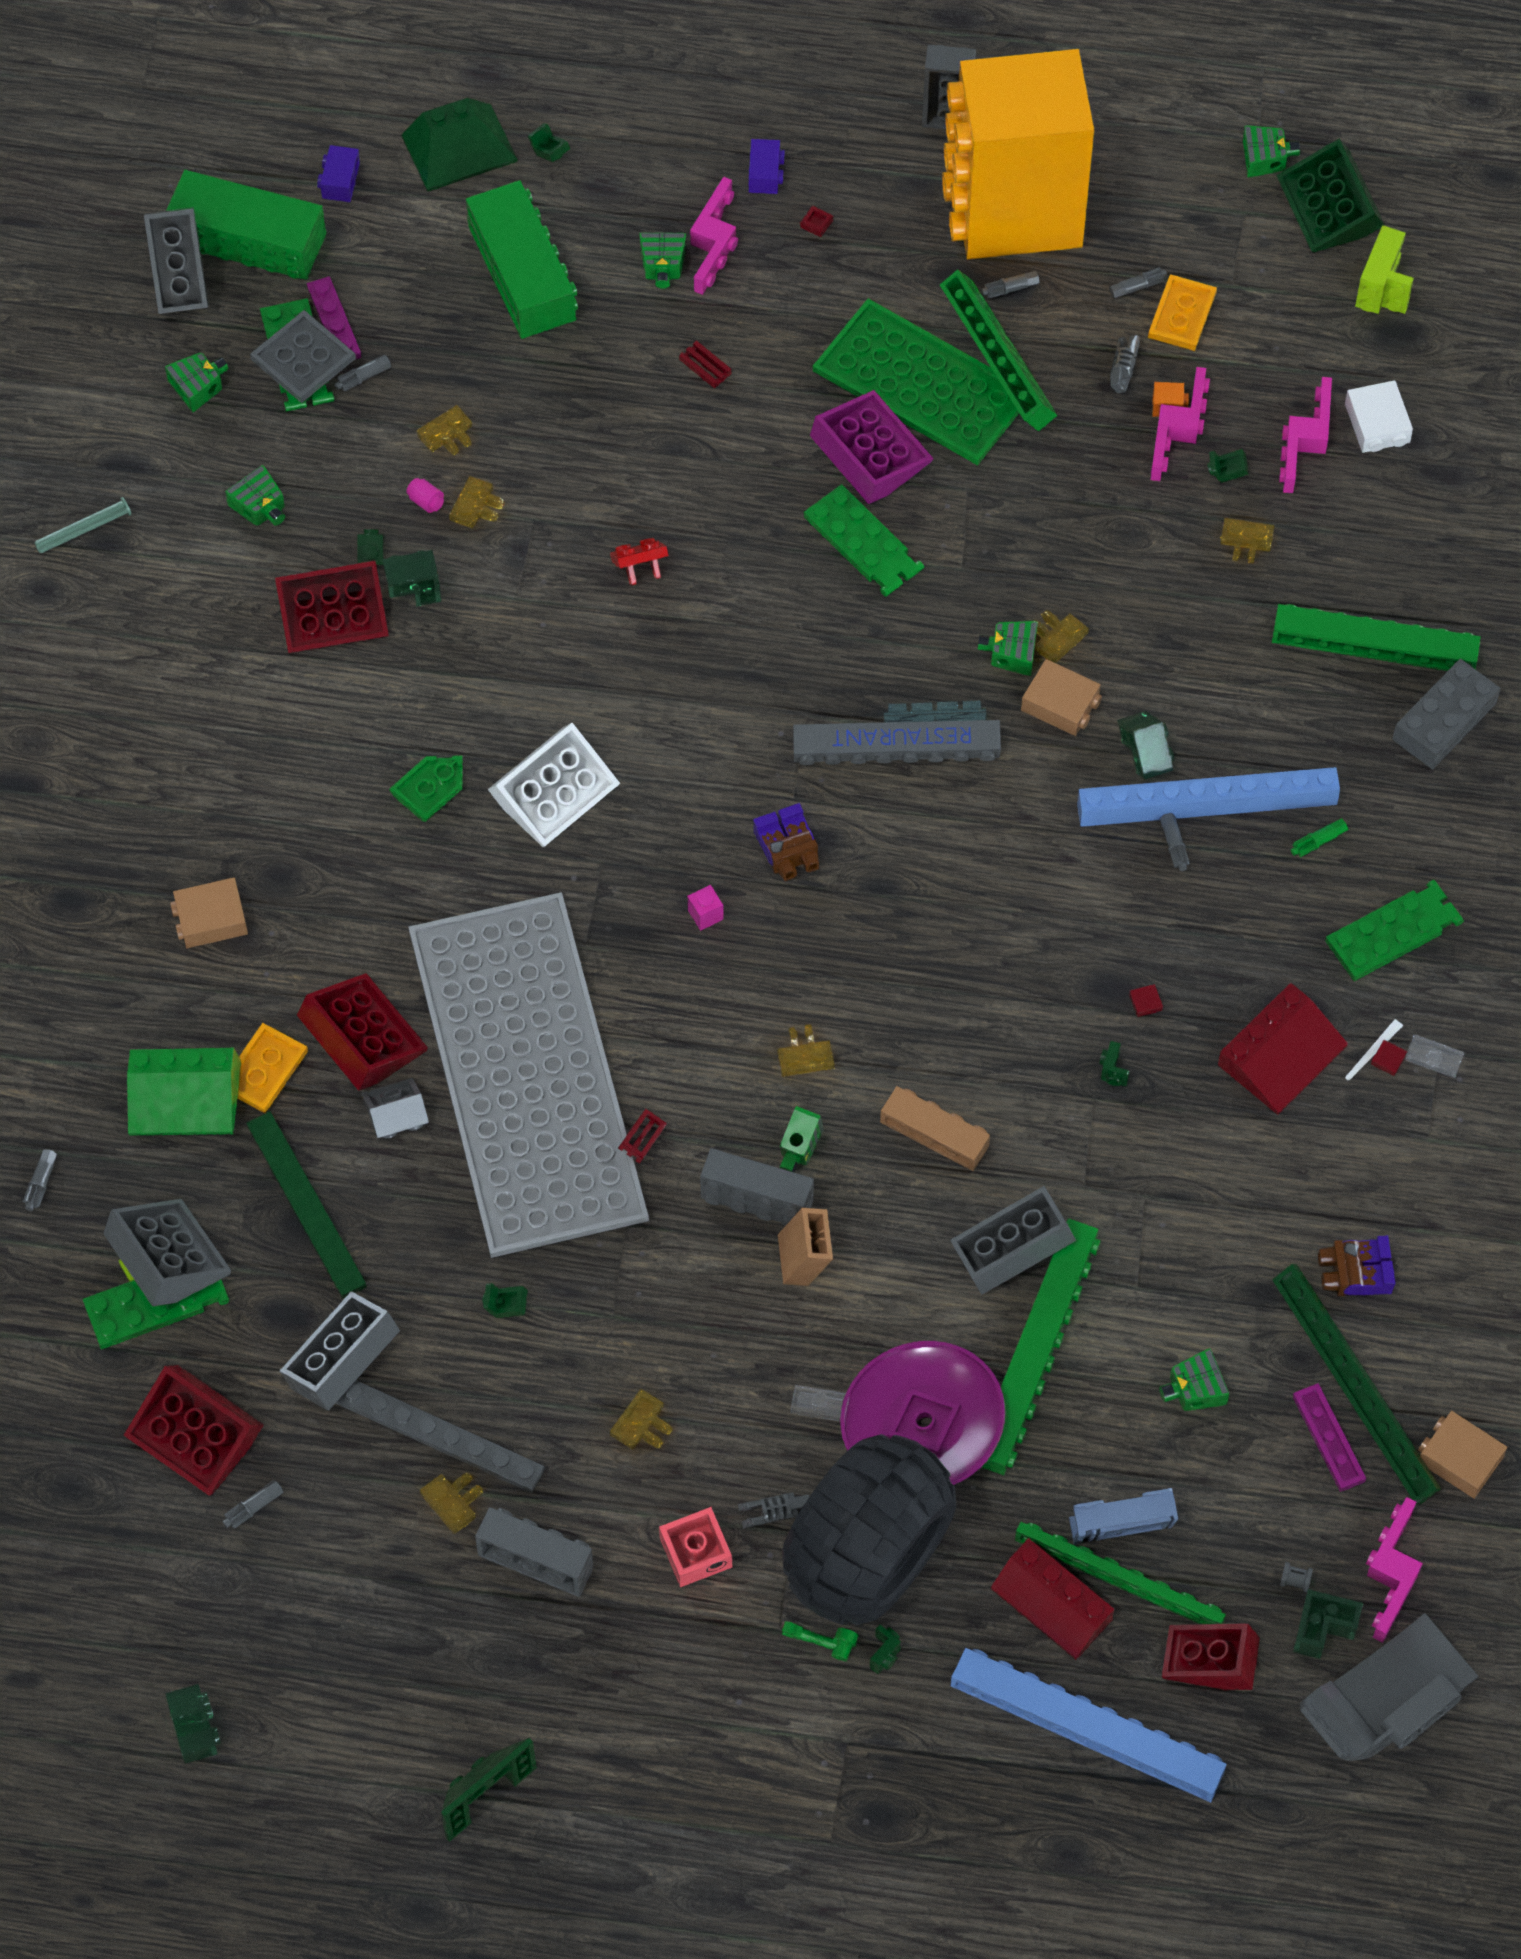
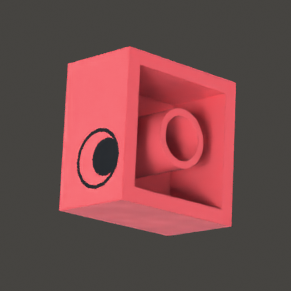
[659,1507,732,1587]

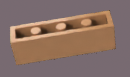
[880,1086,990,1171]

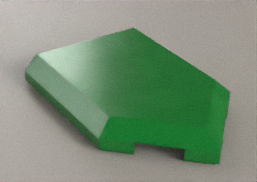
[389,756,463,822]

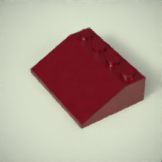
[275,561,389,653]
[297,973,428,1091]
[1218,983,1348,1115]
[124,1365,264,1496]

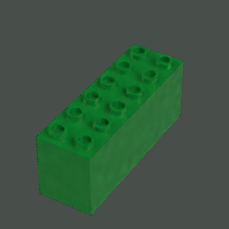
[166,169,326,280]
[466,180,578,339]

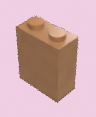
[1021,659,1102,736]
[170,877,248,949]
[778,1208,833,1286]
[1418,1411,1507,1499]

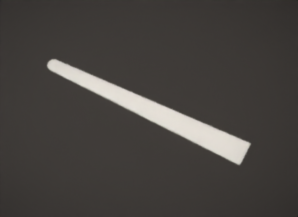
[1346,1019,1403,1080]

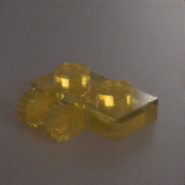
[417,405,472,456]
[449,476,505,528]
[1220,518,1274,563]
[1034,610,1089,663]
[777,1024,834,1077]
[610,1389,673,1450]
[420,1472,483,1534]

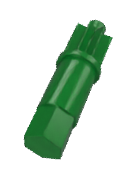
[1290,818,1348,857]

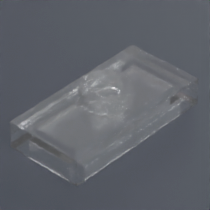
[1405,1034,1465,1078]
[790,1385,846,1421]

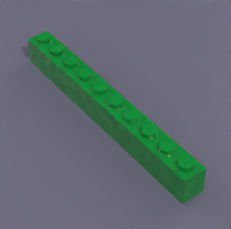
[981,1218,1101,1476]

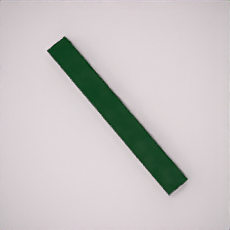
[246,1111,367,1299]

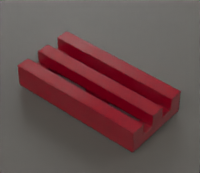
[679,340,732,389]
[618,1108,667,1164]

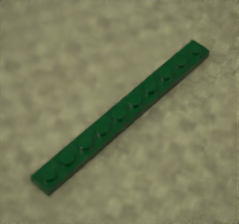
[1272,1264,1441,1505]

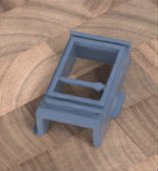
[1069,1488,1178,1545]

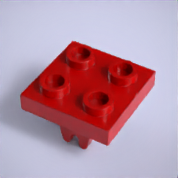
[610,538,669,585]

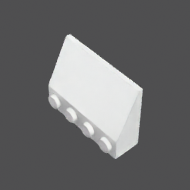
[488,723,620,847]

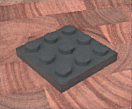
[250,310,356,403]

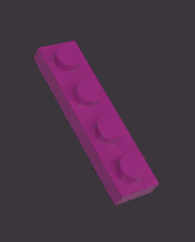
[306,276,362,360]
[1293,1383,1366,1492]

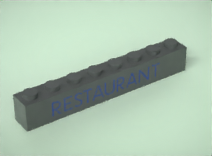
[793,720,1001,765]

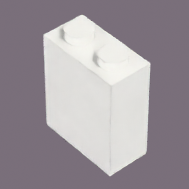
[1345,380,1413,453]

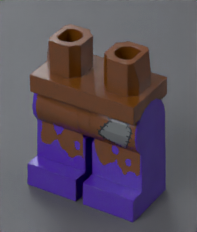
[753,803,819,881]
[1318,1235,1395,1297]

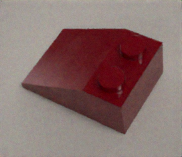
[1161,1624,1260,1690]

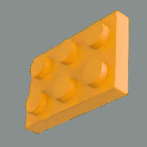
[1148,274,1217,351]
[237,1023,308,1113]

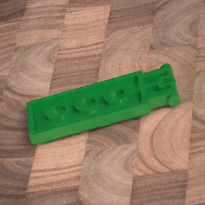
[260,298,334,412]
[804,484,924,597]
[1325,880,1464,981]
[82,1280,230,1350]

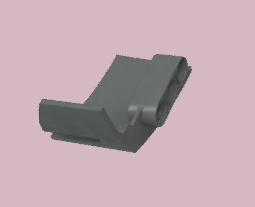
[1299,1613,1479,1761]

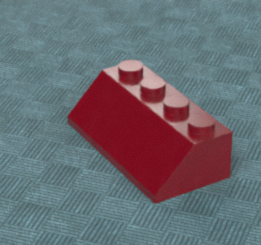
[991,1538,1114,1660]

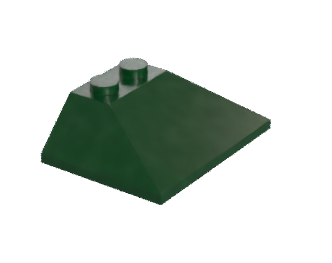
[401,97,517,192]
[441,1738,537,1842]

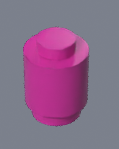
[406,478,444,513]

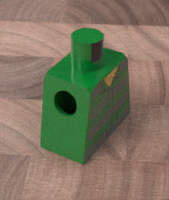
[1242,125,1300,178]
[640,233,687,289]
[165,353,229,413]
[225,465,285,526]
[978,621,1038,676]
[779,1106,824,1173]
[1159,1348,1229,1411]

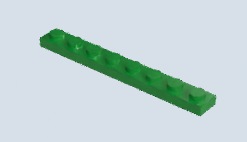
[1015,1522,1226,1624]

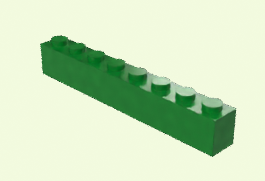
[940,269,1058,431]
[1272,604,1481,671]

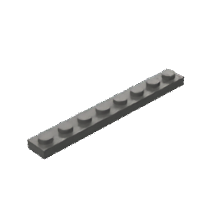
[336,1380,544,1493]

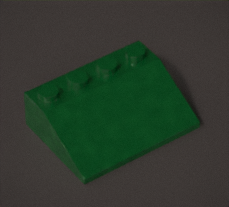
[1276,138,1385,253]

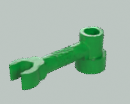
[782,1621,859,1662]

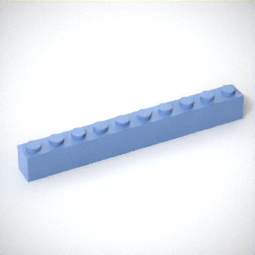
[1077,767,1340,827]
[951,1648,1227,1803]

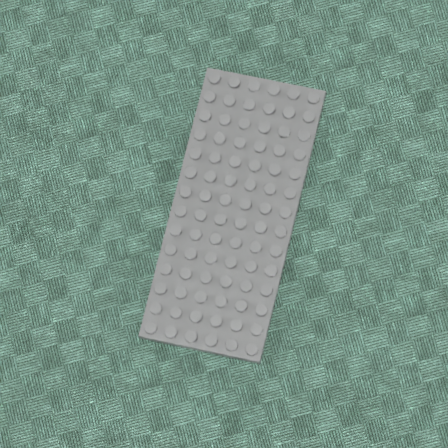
[408,892,649,1258]

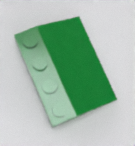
[127,1048,241,1136]

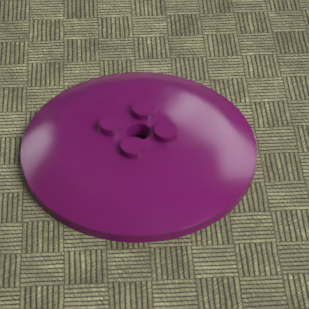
[840,1341,1005,1485]

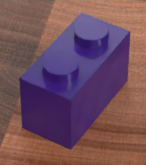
[749,139,785,194]
[317,145,360,202]

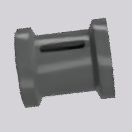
[1280,1562,1313,1593]

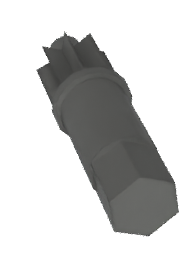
[1109,267,1167,299]
[981,271,1040,298]
[335,355,391,392]
[1160,813,1190,871]
[22,1149,57,1211]
[222,1480,284,1528]

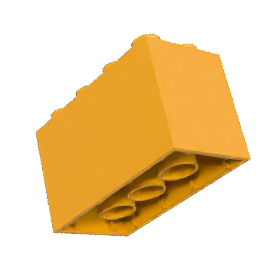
[942,49,1094,260]

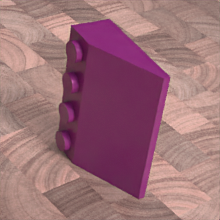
[810,390,933,504]

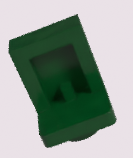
[528,123,570,162]
[1207,449,1249,483]
[357,529,384,565]
[1099,1041,1129,1086]
[482,1283,528,1318]
[870,1624,901,1675]

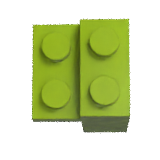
[1355,225,1414,314]

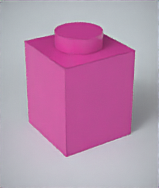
[688,885,723,931]

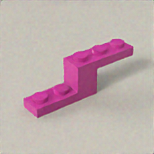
[690,177,738,295]
[1150,367,1210,481]
[1279,377,1332,493]
[1366,1497,1423,1643]

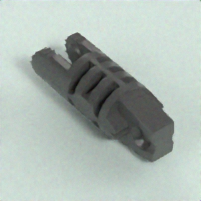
[1110,335,1140,393]
[738,1492,809,1529]

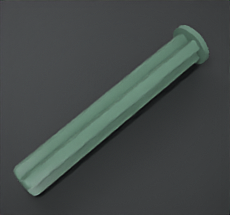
[35,497,132,553]

